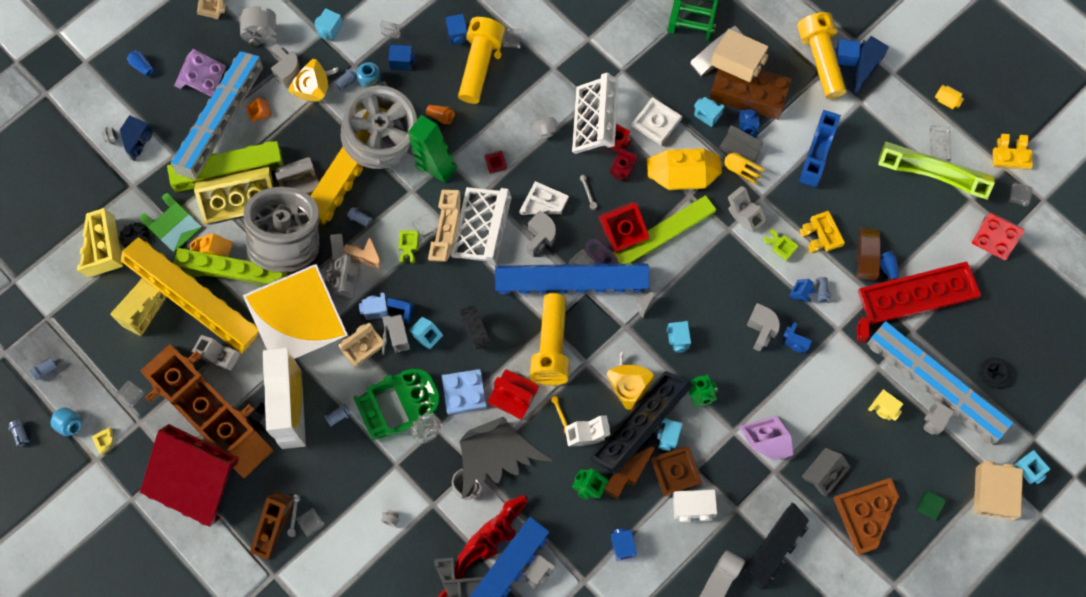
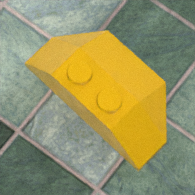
[647,148,722,190]

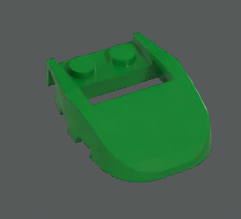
[353,369,439,441]

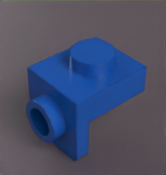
[739,109,759,138]
[783,322,812,353]

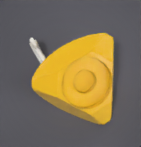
[288,59,338,102]
[607,352,654,410]

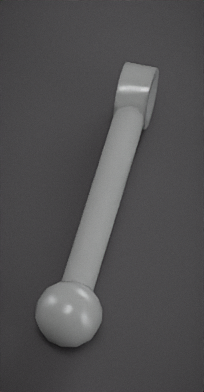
[580,175,597,210]
[287,494,300,537]

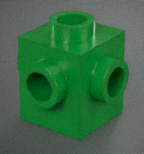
[689,374,718,407]
[572,468,608,499]

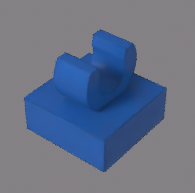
[789,279,816,302]

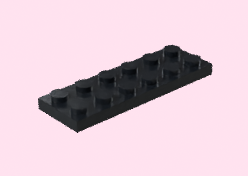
[590,371,693,474]

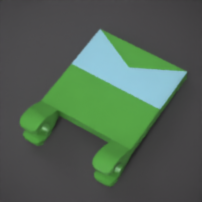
[139,193,202,253]

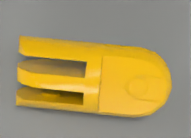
[724,153,765,185]

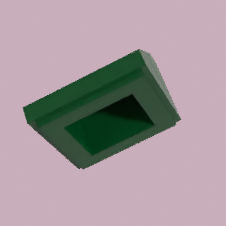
[916,491,946,520]

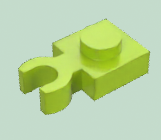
[763,229,799,262]
[398,230,420,264]

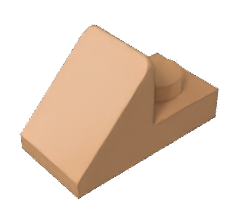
[343,238,382,270]

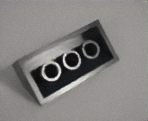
[740,502,809,589]

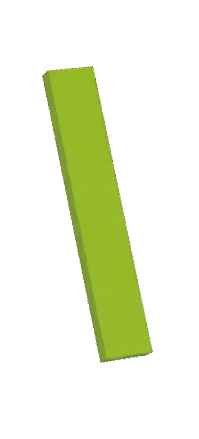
[613,195,716,264]

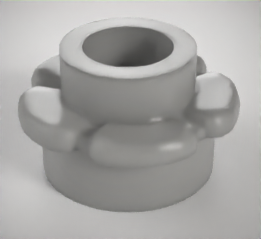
[102,127,118,145]
[381,510,401,527]

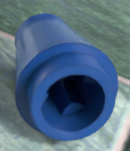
[127,50,154,76]
[880,251,900,281]

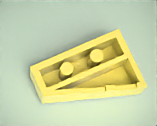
[77,208,123,278]
[110,278,167,336]

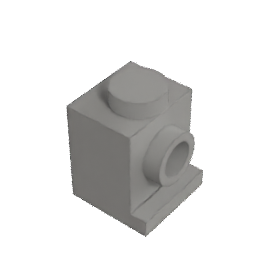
[923,401,954,435]
[523,554,555,589]

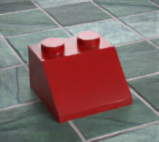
[598,202,650,252]

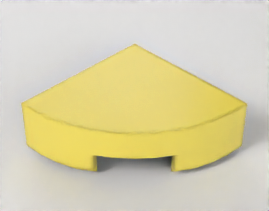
[92,427,114,455]

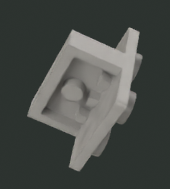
[275,157,319,194]
[324,254,360,301]

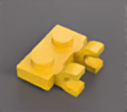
[993,134,1033,170]
[799,211,845,253]

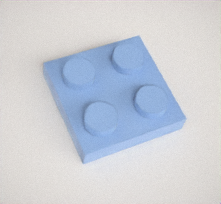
[442,369,486,415]

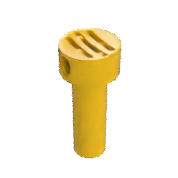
[797,12,847,99]
[458,17,505,104]
[530,293,570,386]

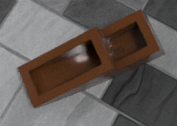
[856,228,880,281]
[604,446,655,500]

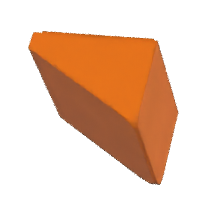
[246,97,272,122]

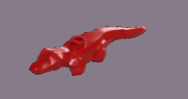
[438,495,528,597]

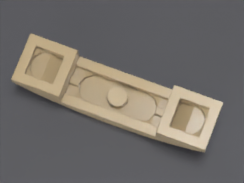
[428,190,461,262]

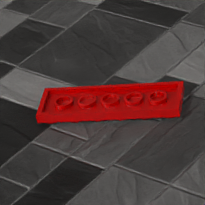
[858,261,981,326]

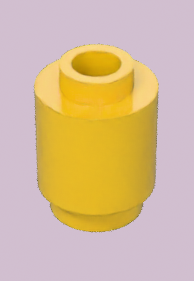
[935,85,964,110]

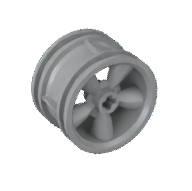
[341,86,417,169]

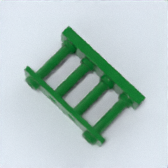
[667,0,718,41]

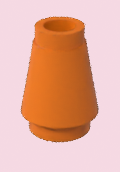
[426,105,454,125]

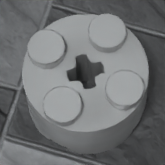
[240,6,277,46]

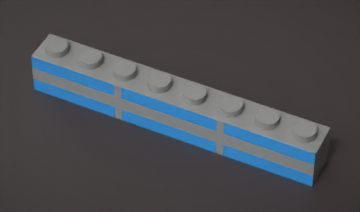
[171,51,263,180]
[867,321,1013,445]

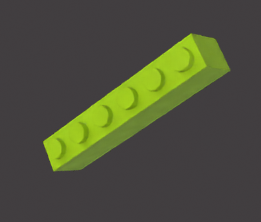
[167,141,284,193]

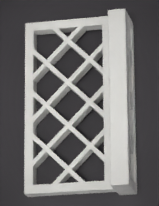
[572,73,618,154]
[451,187,512,265]

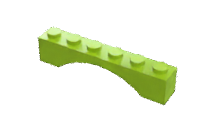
[878,141,995,200]
[173,248,291,287]

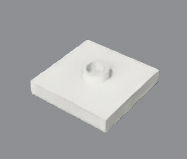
[631,97,682,145]

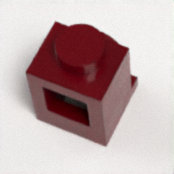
[610,148,637,181]

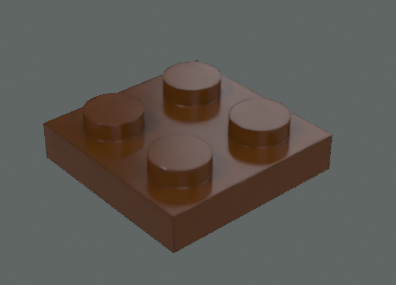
[650,446,702,497]

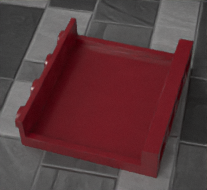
[140,424,239,527]

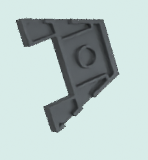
[434,554,502,597]

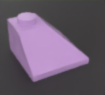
[739,416,793,461]

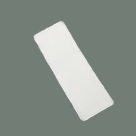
[330,234,344,260]

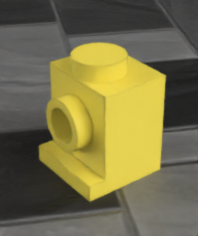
[868,389,903,421]

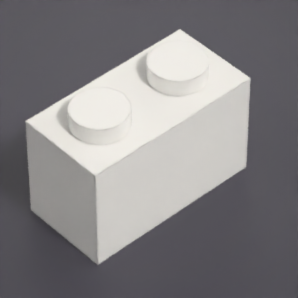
[673,490,717,522]

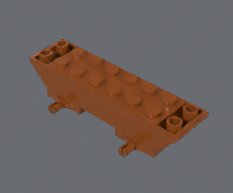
[140,344,274,478]

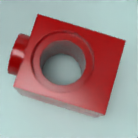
[609,124,631,152]

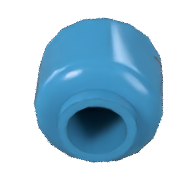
[357,62,381,88]
[51,407,82,436]

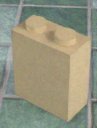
[710,29,769,82]
[974,461,1023,520]

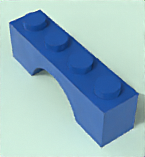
[798,109,841,188]

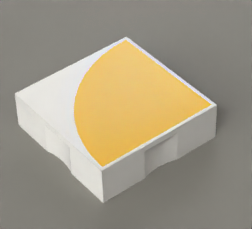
[243,264,348,359]
[263,348,306,449]

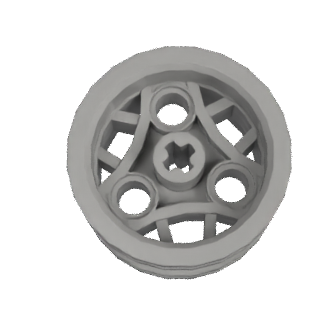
[243,187,320,273]

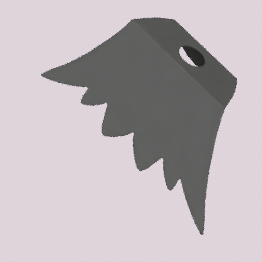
[459,417,553,499]

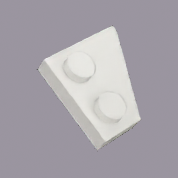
[520,181,569,215]

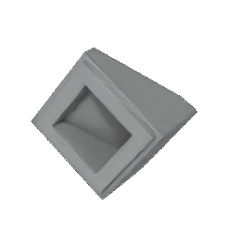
[635,292,654,318]

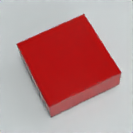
[857,318,869,343]

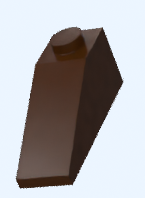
[250,491,294,560]

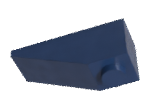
[854,36,889,94]

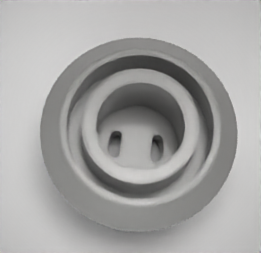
[532,117,556,139]

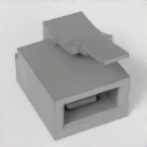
[382,315,410,355]

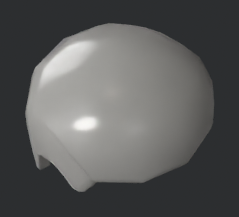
[452,469,483,500]

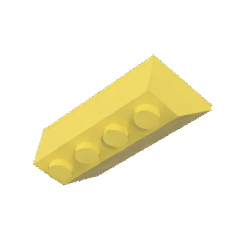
[194,167,274,224]

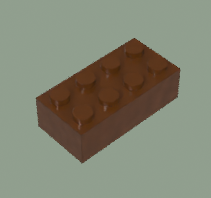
[709,68,791,120]

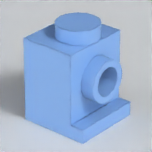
[359,293,389,320]

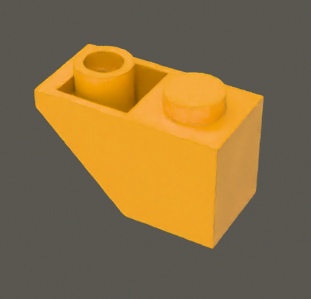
[190,233,233,257]

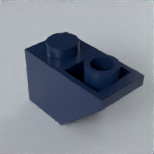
[120,115,153,161]

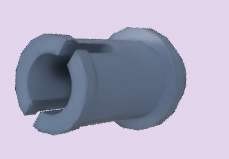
[334,68,357,91]
[347,207,373,228]
[816,277,831,303]
[30,357,57,380]
[325,404,351,426]
[8,419,29,446]

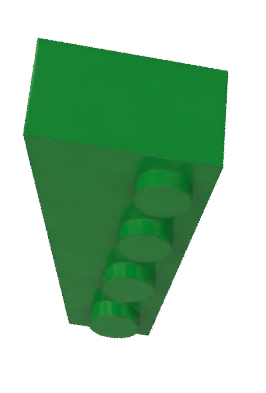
[408,115,458,183]

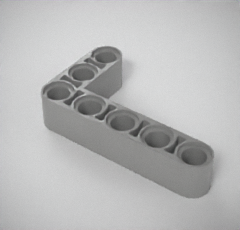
[699,550,745,597]

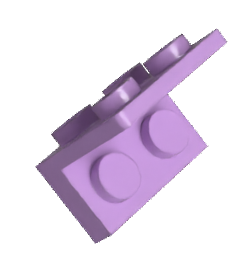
[174,49,226,97]

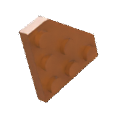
[833,478,899,555]

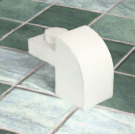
[565,416,610,446]

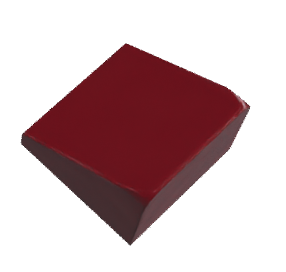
[484,150,507,173]

